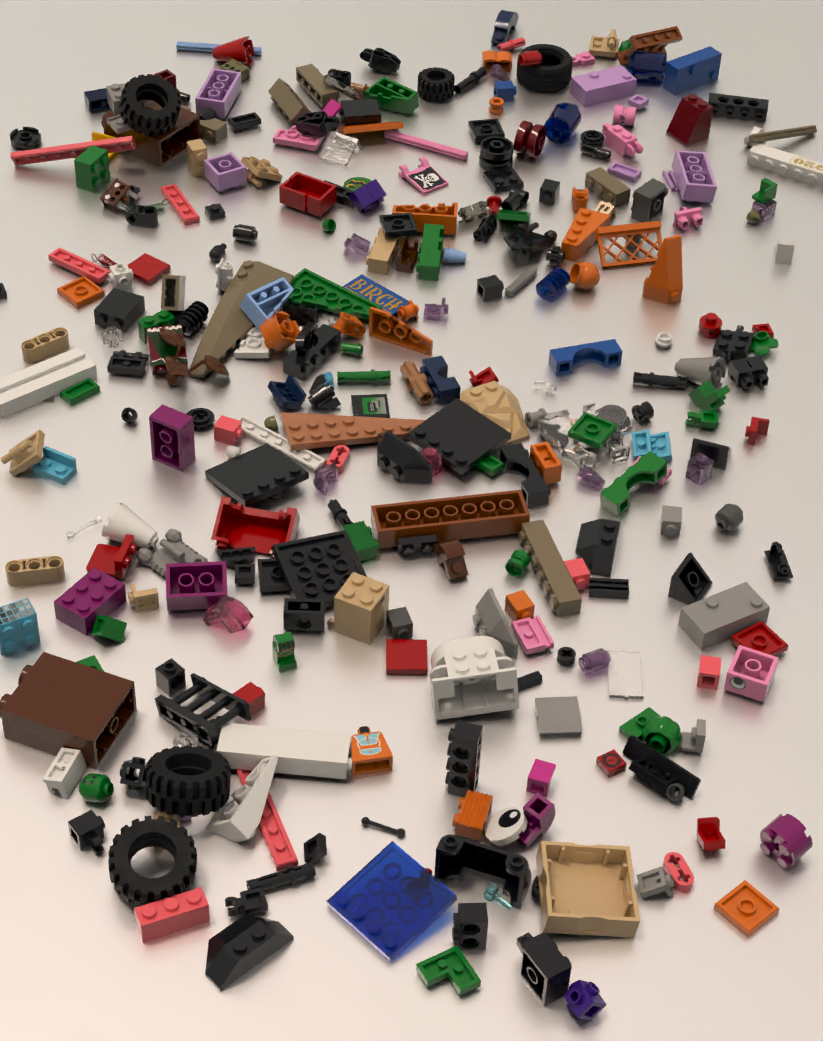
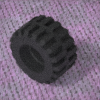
[417,67,455,102]

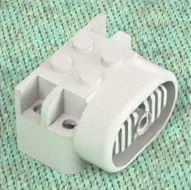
[430,636,519,720]

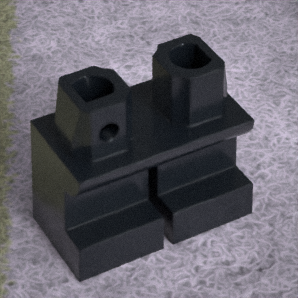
[727,355,769,389]

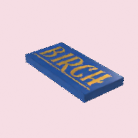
[342,275,408,317]

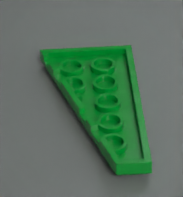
[287,268,382,320]

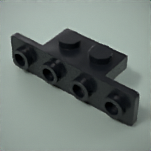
[623,735,701,798]

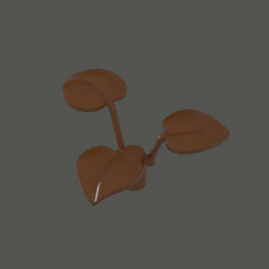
[159,328,230,385]

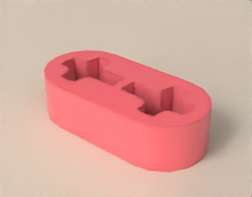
[327,445,350,474]
[663,852,694,893]

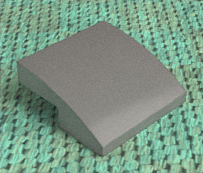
[535,696,582,736]

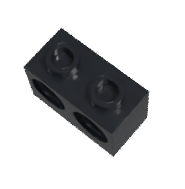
[452,902,488,951]

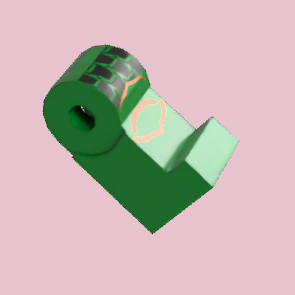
[272,631,297,672]

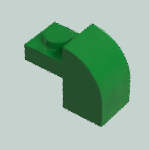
[688,380,730,411]

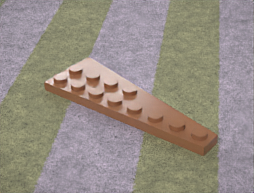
[280,412,425,451]

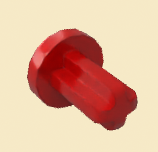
[486,196,502,217]

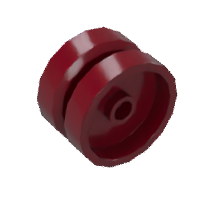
[514,121,546,159]

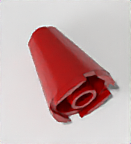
[213,36,254,66]

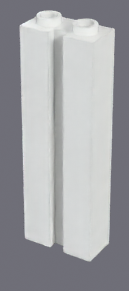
[0,347,97,418]
[216,723,352,779]

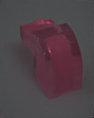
[203,596,253,633]

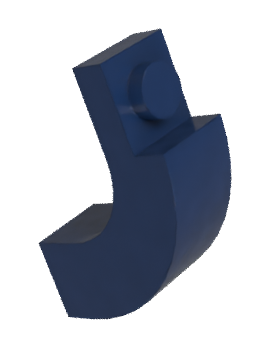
[491,10,519,45]

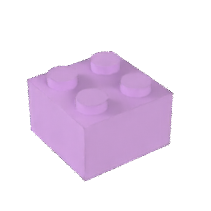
[204,152,247,191]

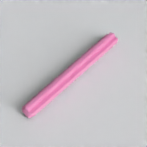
[384,130,468,160]

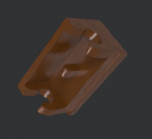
[396,238,419,273]

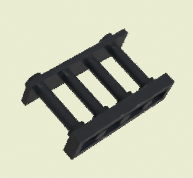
[155,673,251,746]

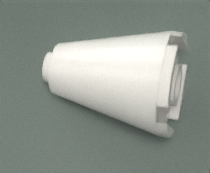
[102,503,159,549]

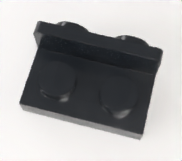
[283,302,321,325]

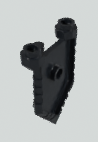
[503,221,557,251]

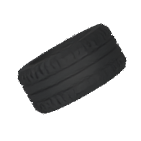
[516,44,573,93]

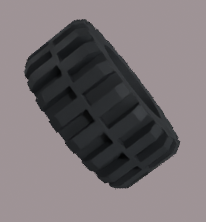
[119,74,181,136]
[145,746,231,817]
[108,816,197,907]

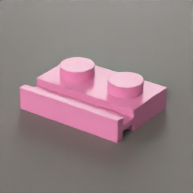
[511,615,554,655]

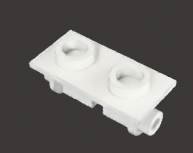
[215,258,233,295]

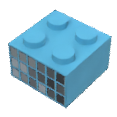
[0,598,40,655]

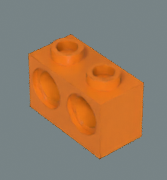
[529,441,562,485]

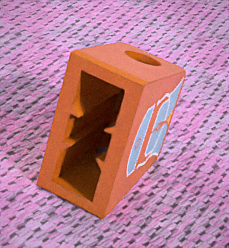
[351,726,393,776]

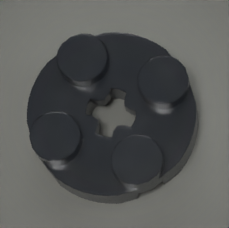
[10,127,41,150]

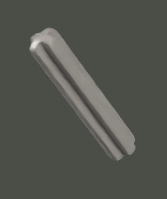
[505,266,537,297]

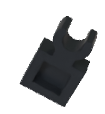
[225,887,268,917]

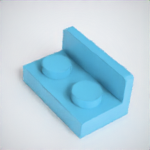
[32,446,77,485]

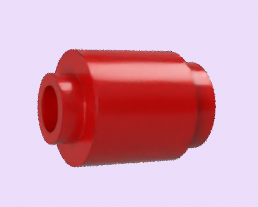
[519,50,542,67]

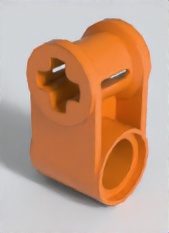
[571,187,588,213]
[332,312,366,338]

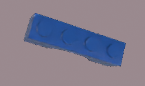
[548,339,622,376]

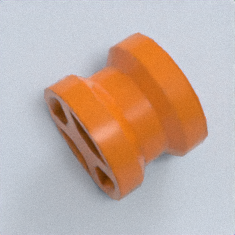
[489,97,504,115]

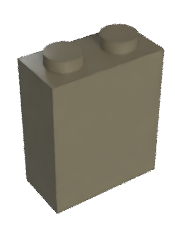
[161,275,186,311]

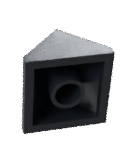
[689,438,732,470]
[668,553,713,605]

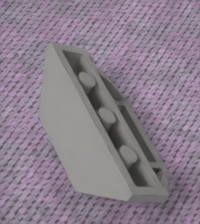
[473,588,518,659]

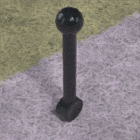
[361,817,405,838]

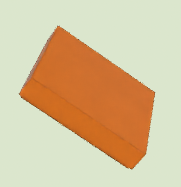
[57,276,105,309]
[713,880,780,938]

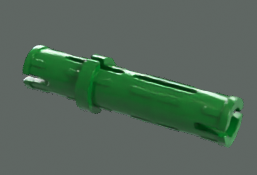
[337,369,391,383]

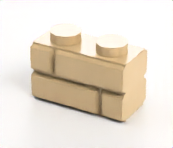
[187,139,207,178]

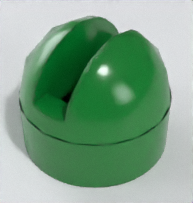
[322,219,336,232]

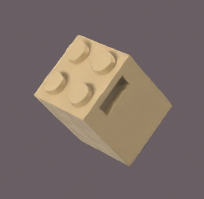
[327,572,389,645]

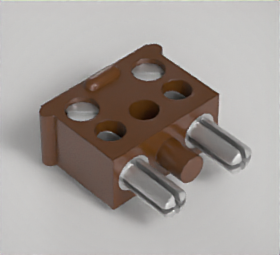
[100,178,138,212]

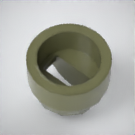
[746,210,761,224]
[264,416,278,431]

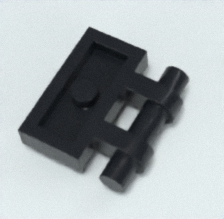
[107,350,149,376]

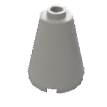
[675,357,726,391]

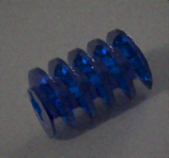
[536,268,570,300]

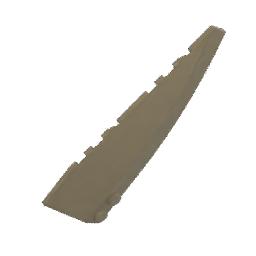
[190,260,294,378]

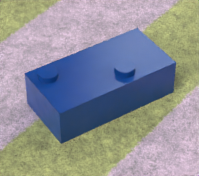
[663,46,722,95]

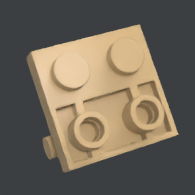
[589,29,620,58]
[241,156,283,188]
[1,429,45,476]

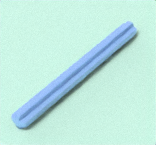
[176,41,262,56]

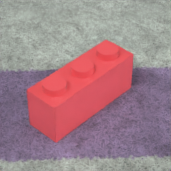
[134,887,210,943]

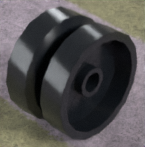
[479,136,514,171]

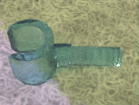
[484,883,512,911]

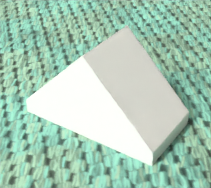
[775,241,795,265]

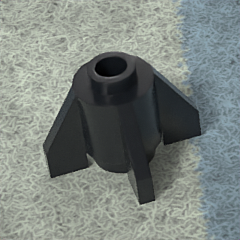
[308,374,341,408]

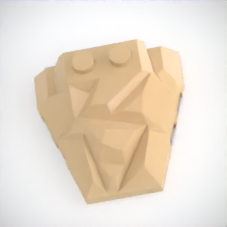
[459,381,530,449]

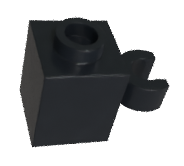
[68,809,105,854]

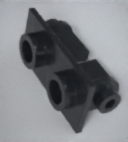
[473,212,497,243]
[764,542,793,579]

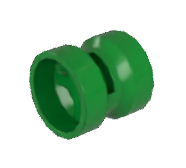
[505,550,531,577]

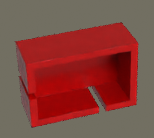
[279,172,337,217]

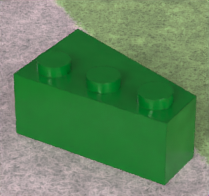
[364,76,419,114]
[416,223,444,281]

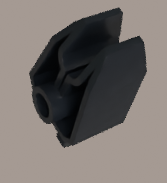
[360,48,401,73]
[295,111,339,137]

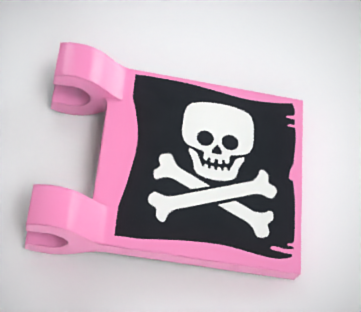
[398,156,449,195]

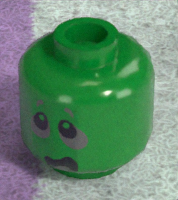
[79,773,114,803]

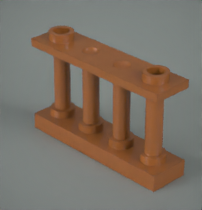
[615,26,683,66]

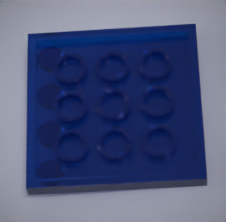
[326,841,457,962]

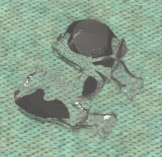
[537,404,633,472]

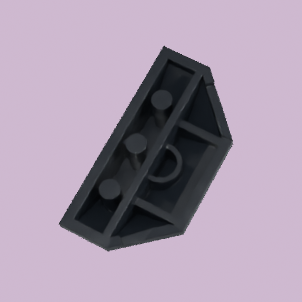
[377,430,433,484]
[575,519,621,577]
[205,914,294,991]

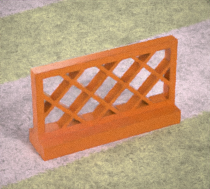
[594,221,662,268]

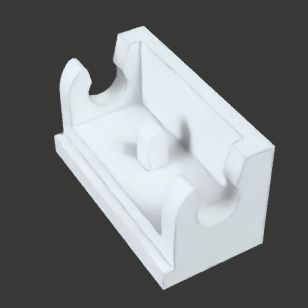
[42,748,87,798]

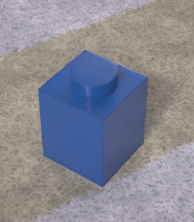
[493,80,516,102]

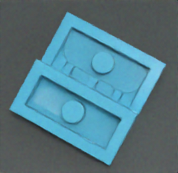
[631,429,672,461]

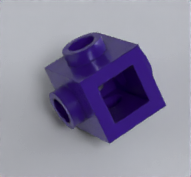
[563,980,607,1021]

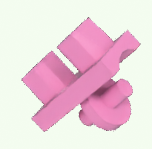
[672,207,703,230]

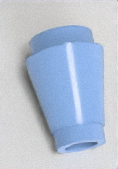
[442,247,467,263]

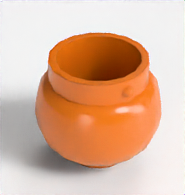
[569,262,600,290]

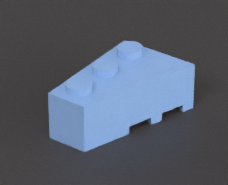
[240,277,294,332]

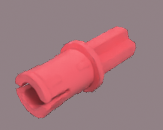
[498,37,526,52]

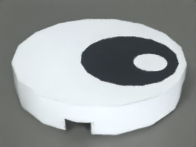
[484,807,528,846]

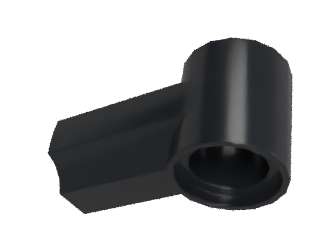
[501,187,529,211]

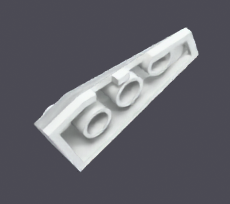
[206,756,278,842]

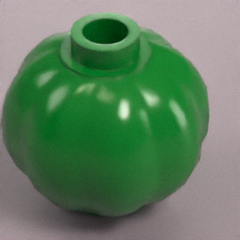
[642,716,682,754]

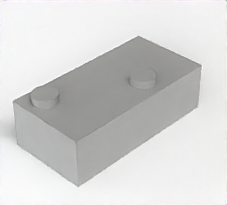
[678,582,770,650]

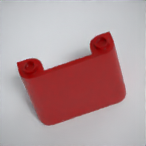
[211,496,300,558]

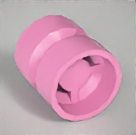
[613,105,636,127]

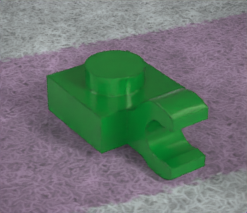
[685,410,719,429]

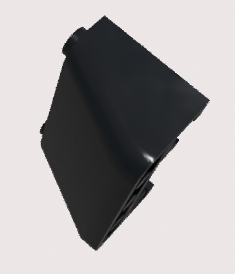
[434,834,532,910]

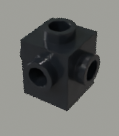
[120,757,147,790]

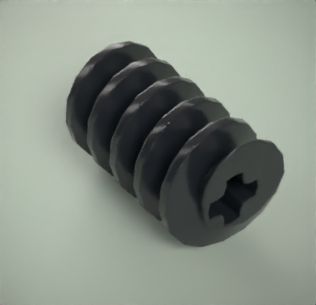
[175,301,209,336]

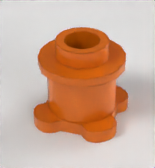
[397,300,419,322]

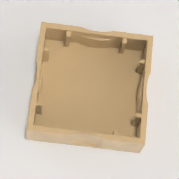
[536,841,640,938]

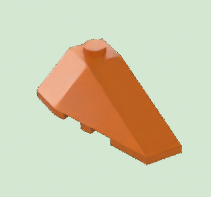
[369,307,433,356]

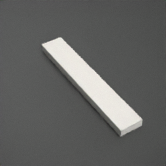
[236,415,327,474]

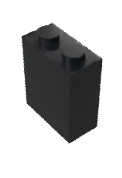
[338,99,381,126]
[94,288,145,333]

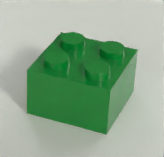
[74,145,110,192]

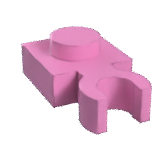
[572,52,595,67]

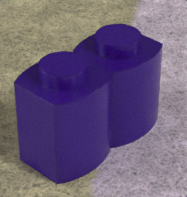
[349,179,387,212]

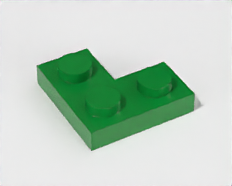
[416,946,481,995]

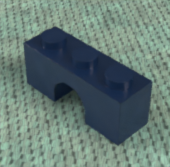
[420,356,461,405]

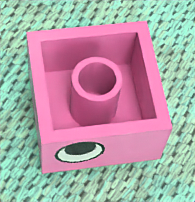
[724,645,779,702]

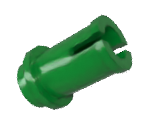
[340,342,363,357]

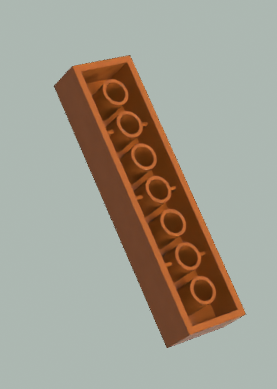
[371,490,530,549]

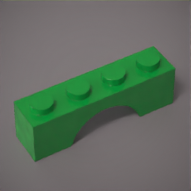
[600,451,667,517]

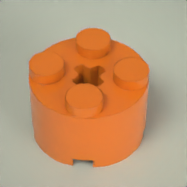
[259,311,300,352]

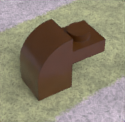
[434,539,469,581]

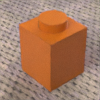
[505,590,535,621]

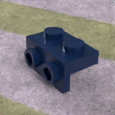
[267,375,306,410]

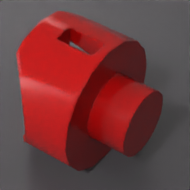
[698,313,722,339]

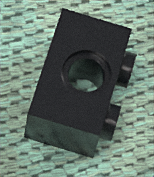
[283,598,325,631]

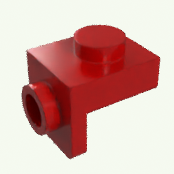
[469,366,499,387]
[745,417,770,445]
[697,817,726,852]

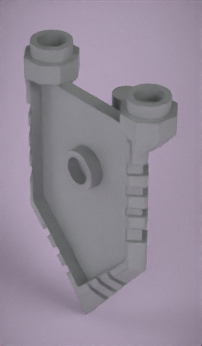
[136,529,208,578]

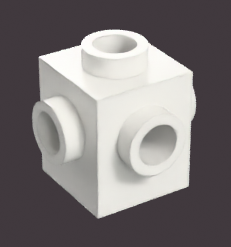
[108,263,134,290]

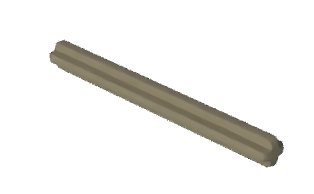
[748,125,817,143]

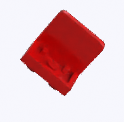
[86,534,137,579]

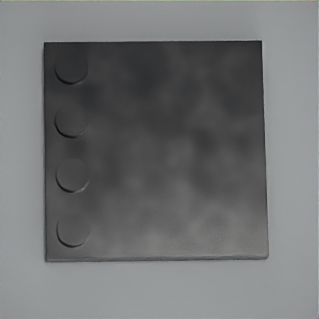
[407,398,511,475]
[205,443,309,507]
[272,530,367,606]

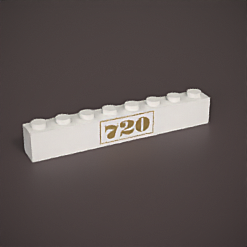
[747,143,823,188]

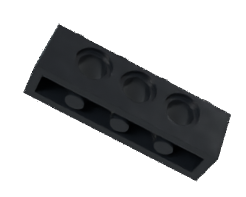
[708,93,769,122]
[445,720,483,797]

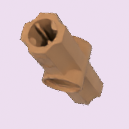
[400,361,434,405]

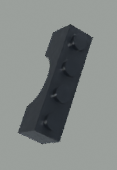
[283,324,341,380]
[499,443,551,508]

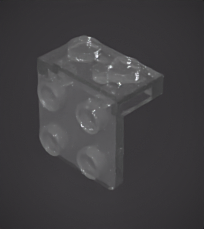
[320,131,363,166]

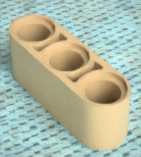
[21,327,69,363]
[5,556,65,587]

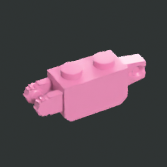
[602,123,643,157]

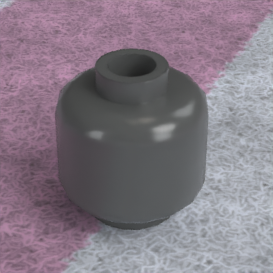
[715,504,743,532]

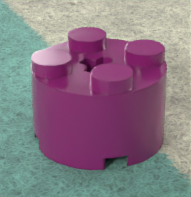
[760,814,813,868]

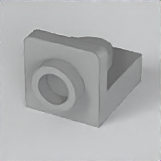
[681,719,706,753]
[637,866,675,898]

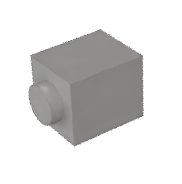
[660,505,682,536]

